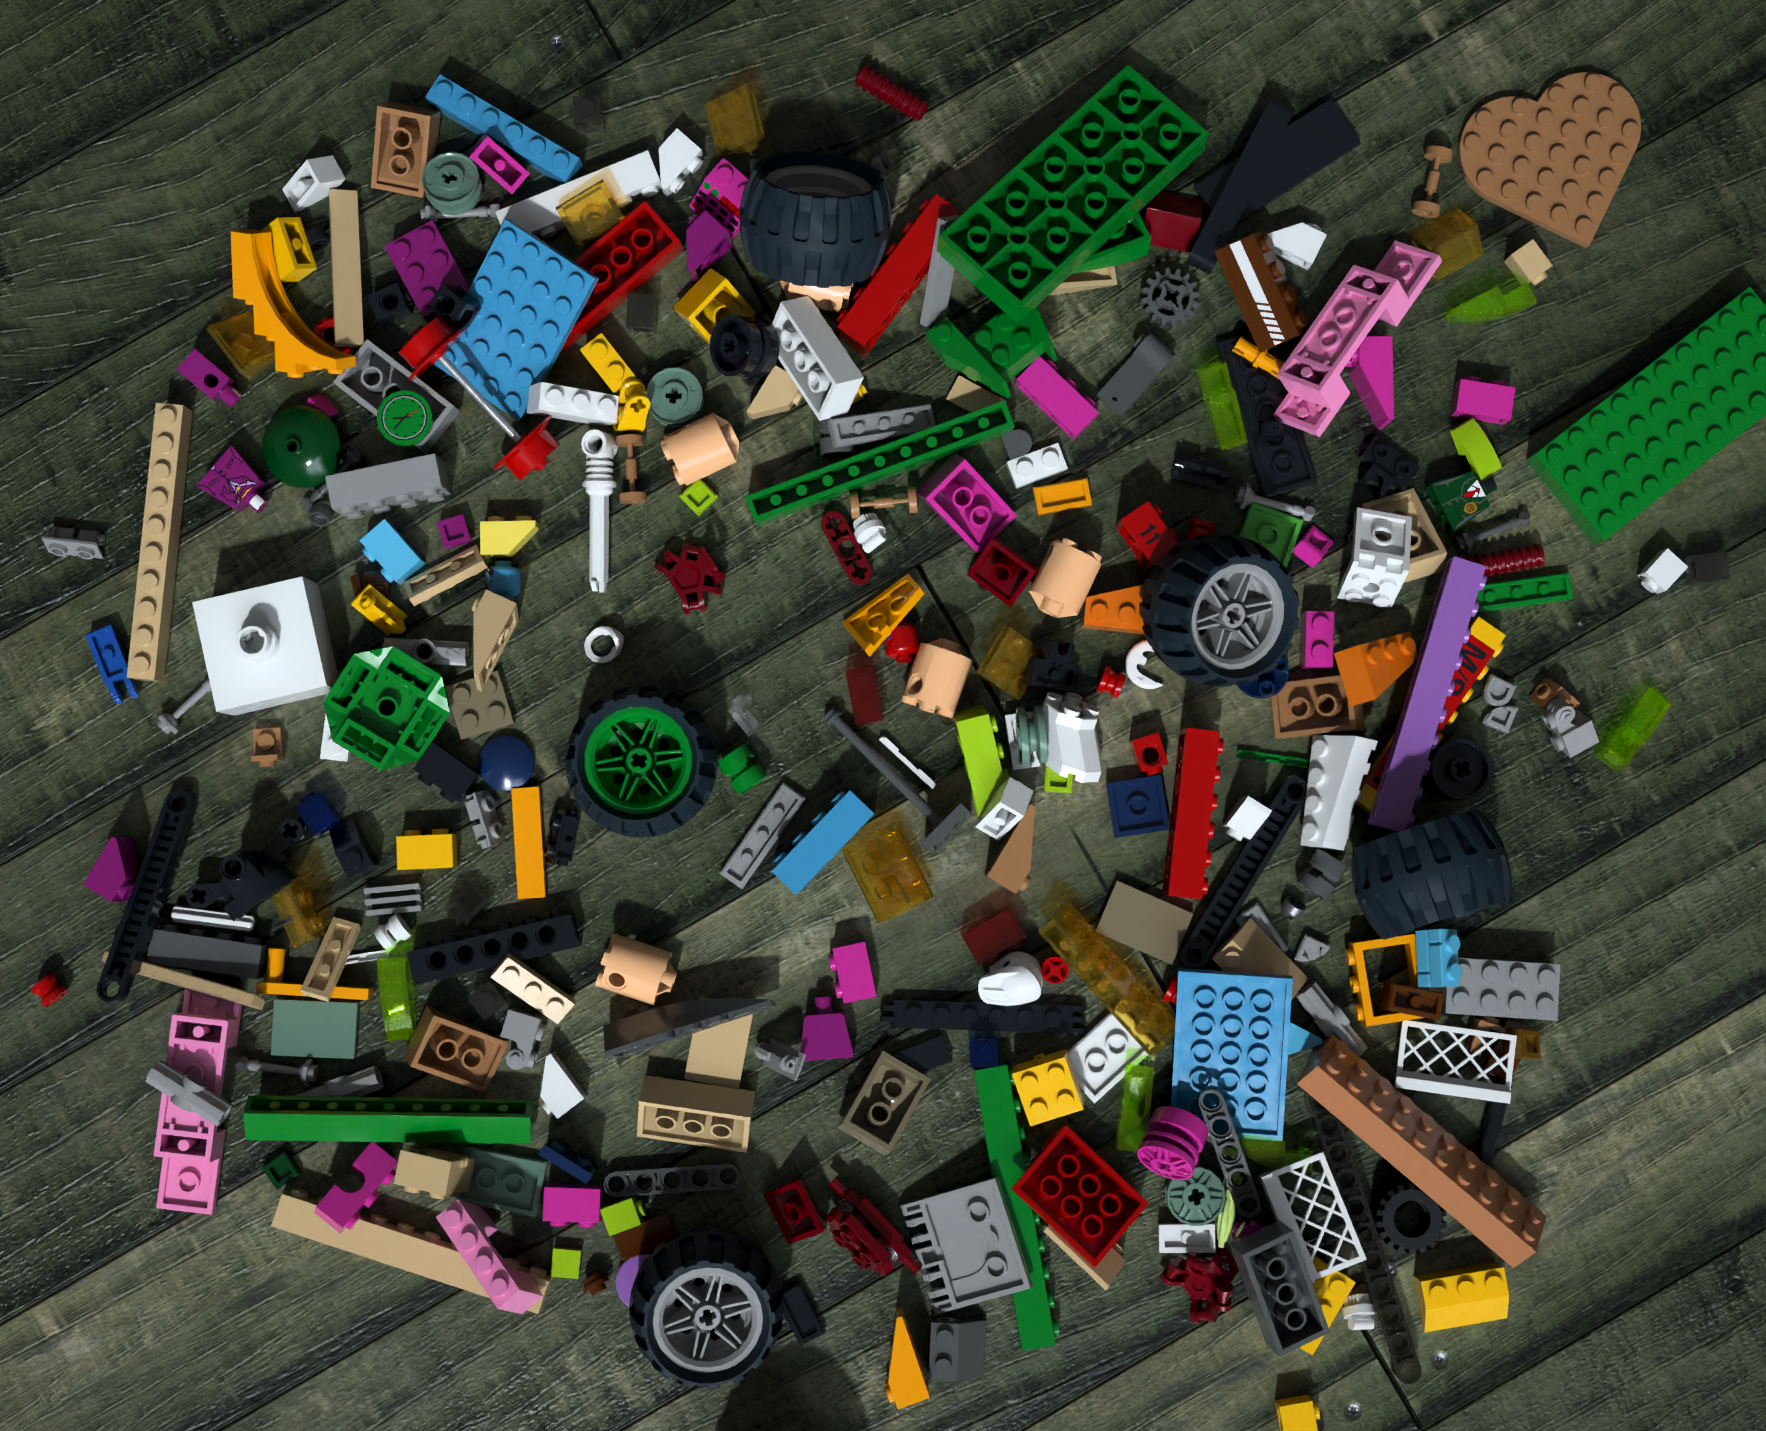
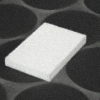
[1067,1005,1156,1104]

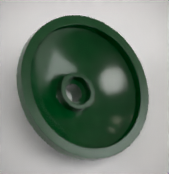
[262,405,342,488]

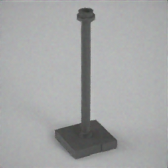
[824,707,971,855]

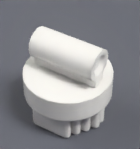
[853,513,887,553]
[1342,1293,1375,1330]

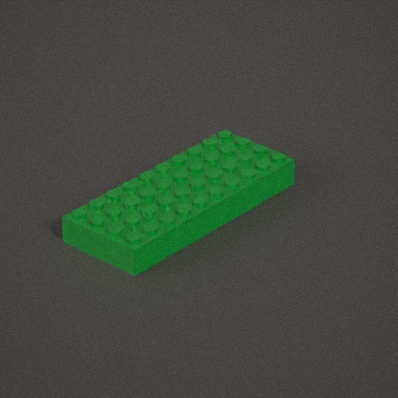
[937,65,1209,324]
[1526,287,1766,545]

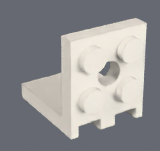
[1337,507,1412,608]

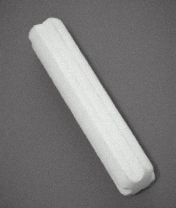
[171,905,255,931]

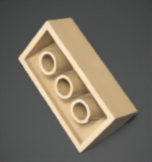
[637,1075,755,1153]

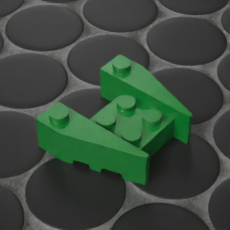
[925,306,1057,399]

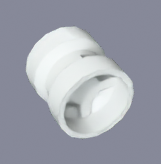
[373,913,413,952]

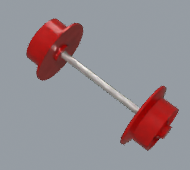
[399,315,560,481]

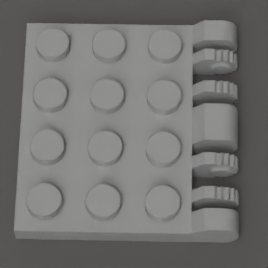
[900,1176,1033,1314]

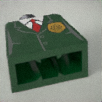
[1424,472,1497,534]

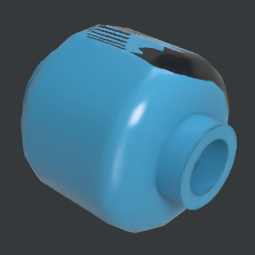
[485,561,521,601]

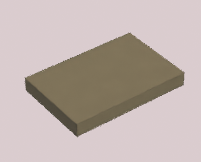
[1095,881,1193,965]

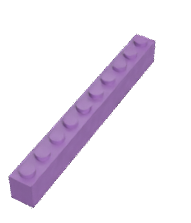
[1367,556,1487,833]

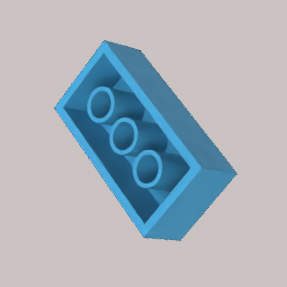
[771,790,874,895]

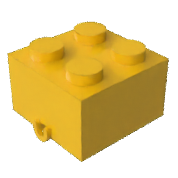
[1012,1049,1085,1126]

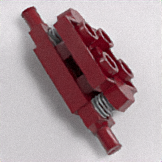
[826,1176,922,1277]

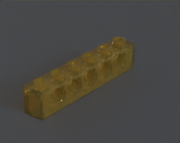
[1038,902,1176,1057]

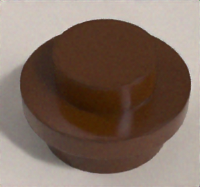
[582,1272,610,1297]

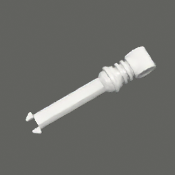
[581,429,618,593]

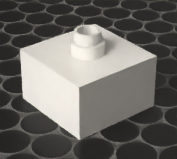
[192,577,339,716]

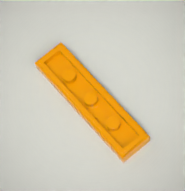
[511,787,547,899]

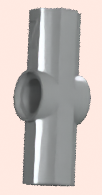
[382,638,470,666]
[1296,982,1368,1057]
[145,1060,233,1126]
[296,1066,384,1097]

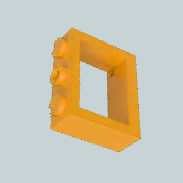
[1345,932,1428,1027]

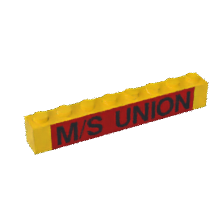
[1355,616,1506,814]

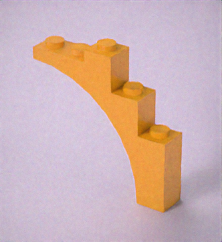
[231,229,356,378]

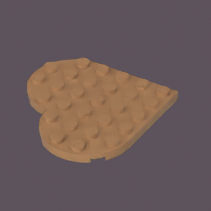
[1457,72,1641,248]

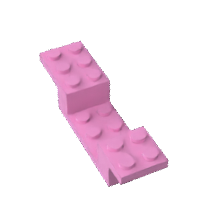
[1273,241,1442,437]
[153,988,242,1215]

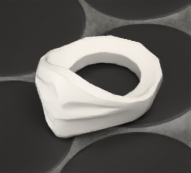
[584,626,624,663]

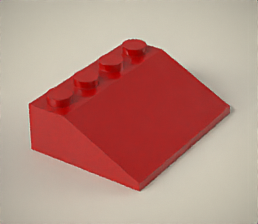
[1011,1125,1149,1267]

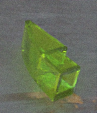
[1443,283,1537,324]
[1195,360,1248,451]
[1595,686,1672,773]
[377,956,415,1041]
[1114,1064,1154,1152]
[1231,1138,1313,1177]

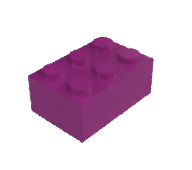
[384,220,470,323]

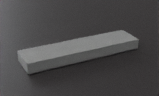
[920,215,960,327]
[827,403,936,448]
[719,783,806,889]

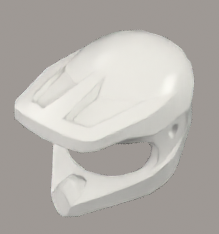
[978,952,1043,1006]

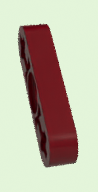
[821,511,872,586]

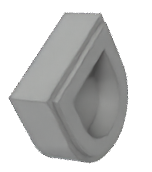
[1482,674,1516,707]

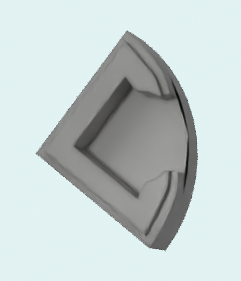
[1480,706,1518,734]
[1293,934,1331,962]

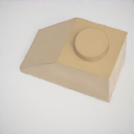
[746,365,803,419]

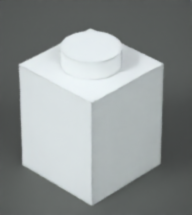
[1637,548,1688,594]

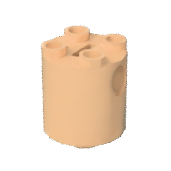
[780,281,854,313]
[660,413,739,486]
[1028,538,1102,618]
[900,638,972,719]
[595,933,677,1005]

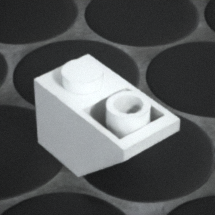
[659,128,703,198]

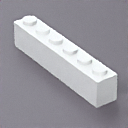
[495,150,661,239]

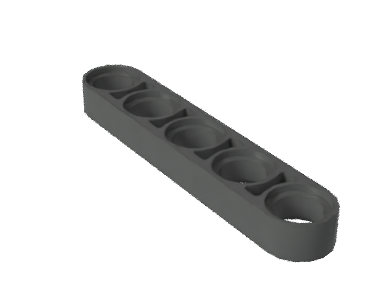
[1198,1085,1262,1218]
[603,1162,741,1197]

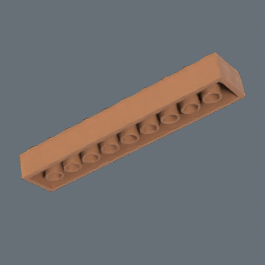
[1297,1034,1547,1268]

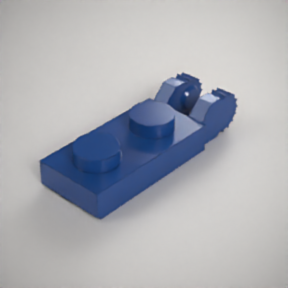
[85,624,140,705]

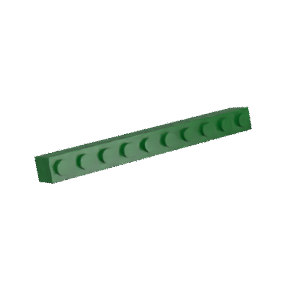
[745,400,1014,527]
[973,1062,1059,1351]
[243,1095,533,1144]

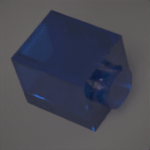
[295,792,343,836]
[968,1036,999,1068]

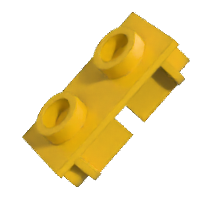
[350,584,407,636]

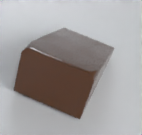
[1380,981,1444,1021]
[613,1212,677,1261]

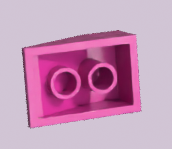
[1345,336,1394,429]
[916,453,1017,554]

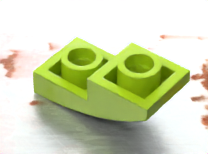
[1450,418,1502,480]

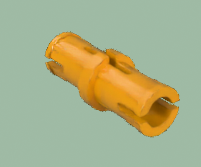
[1232,336,1285,379]

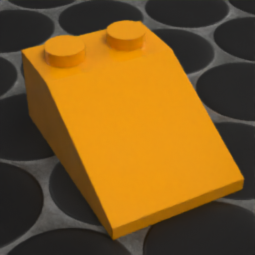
[885,1305,930,1409]

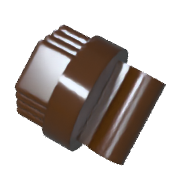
[350,570,388,598]

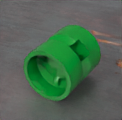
[718,744,768,796]

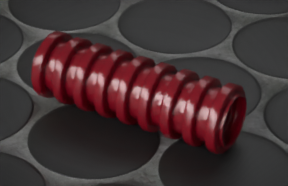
[855,64,928,123]
[1465,543,1545,577]

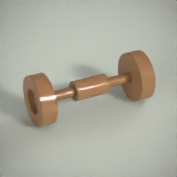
[1412,145,1453,218]
[616,434,647,504]
[849,485,918,519]

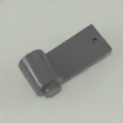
[1096,332,1176,416]

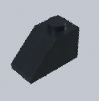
[329,817,380,879]

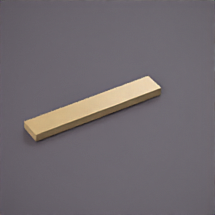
[329,189,364,348]
[101,951,265,1010]

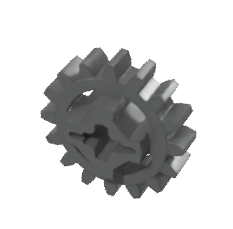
[1140,268,1200,329]

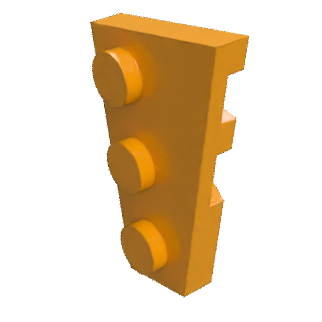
[842,574,924,657]

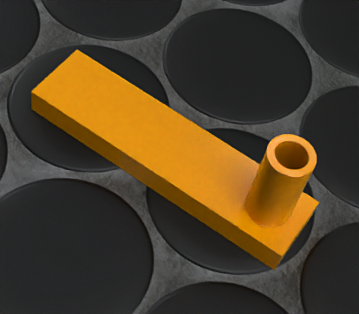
[256,948,374,1000]

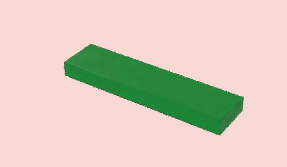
[1476,572,1573,613]

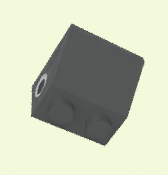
[928,1316,987,1381]

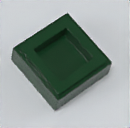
[262,1150,302,1190]

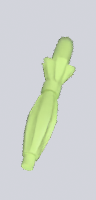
[1217,1147,1245,1248]

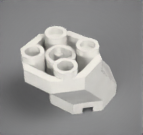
[1042,692,1102,783]

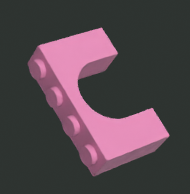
[436,1199,543,1314]

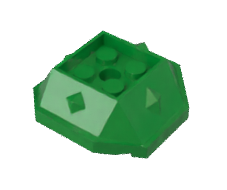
[323,645,450,771]

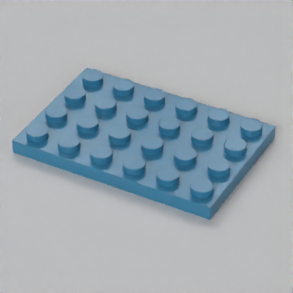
[434,219,599,422]
[1171,968,1293,1141]

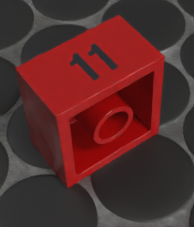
[1116,501,1180,572]

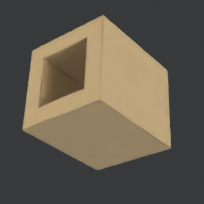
[1504,239,1553,288]

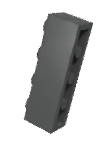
[146,924,269,979]

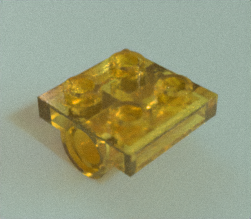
[704,84,765,158]
[976,625,1039,700]
[271,885,326,948]

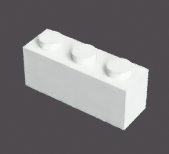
[527,382,619,427]

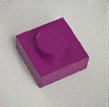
[437,514,473,550]

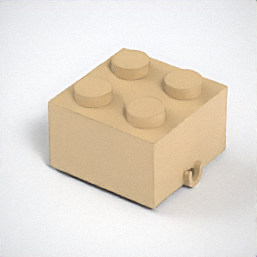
[394,1145,475,1199]

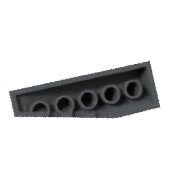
[603,998,776,1058]

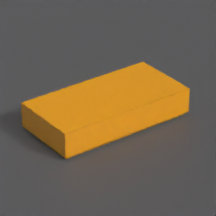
[1033,478,1092,516]

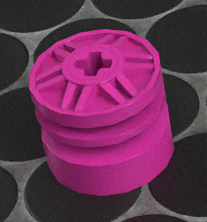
[1137,1106,1209,1180]

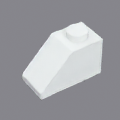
[282,155,346,212]
[1267,222,1327,270]
[975,777,1033,841]
[1223,796,1272,841]
[540,1052,587,1119]

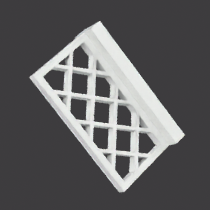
[1394,1020,1517,1104]
[1258,1152,1367,1283]

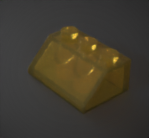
[841,822,934,924]

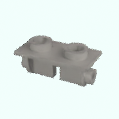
[42,526,105,559]
[465,790,505,849]
[754,1038,806,1081]

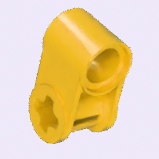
[613,379,650,432]

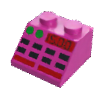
[689,158,748,241]

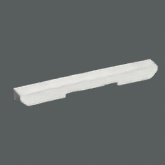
[879,735,937,789]
[345,950,390,965]

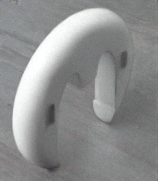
[1125,640,1163,689]

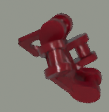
[653,541,726,615]
[1160,1248,1239,1324]

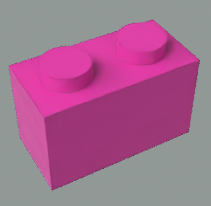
[466,134,530,194]
[1450,376,1516,425]
[1299,611,1334,670]
[828,941,877,1003]
[543,1183,604,1228]

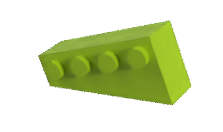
[953,704,1009,820]

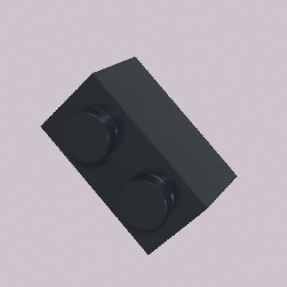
[413,742,481,803]

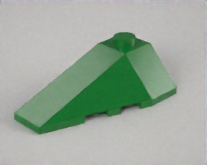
[1072,213,1152,274]

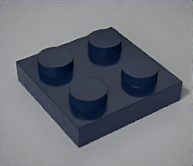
[1105,775,1170,838]
[538,1138,599,1184]

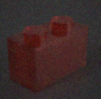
[845,666,883,727]
[961,907,1027,966]

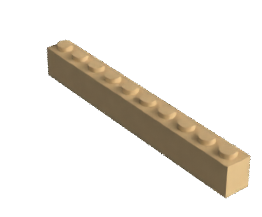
[127,403,193,682]
[271,1188,552,1314]

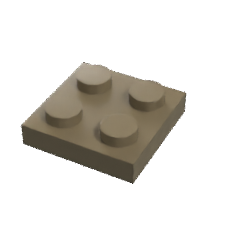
[445,670,515,740]

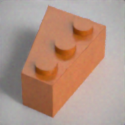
[1081,585,1144,634]
[1334,631,1418,707]

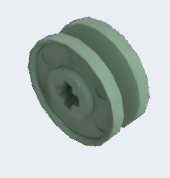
[421,152,483,215]
[645,367,705,429]
[1016,705,1048,765]
[1164,1163,1225,1226]

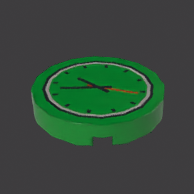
[377,390,434,447]

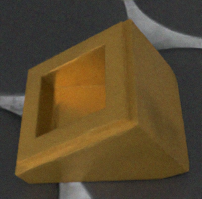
[1505,1029,1541,1059]

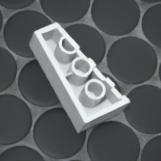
[1301,735,1378,851]

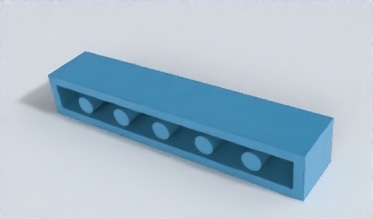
[425,74,584,185]

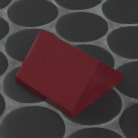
[1143,191,1203,253]
[967,536,1038,607]
[763,1174,827,1244]

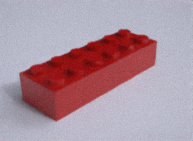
[836,194,963,358]
[559,201,684,356]
[1162,727,1224,900]

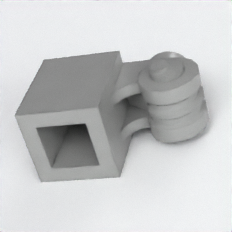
[1542,698,1599,758]
[500,1008,546,1070]

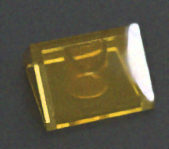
[556,179,627,250]
[1409,208,1484,282]
[207,312,275,380]

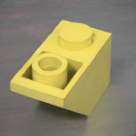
[480,516,539,558]

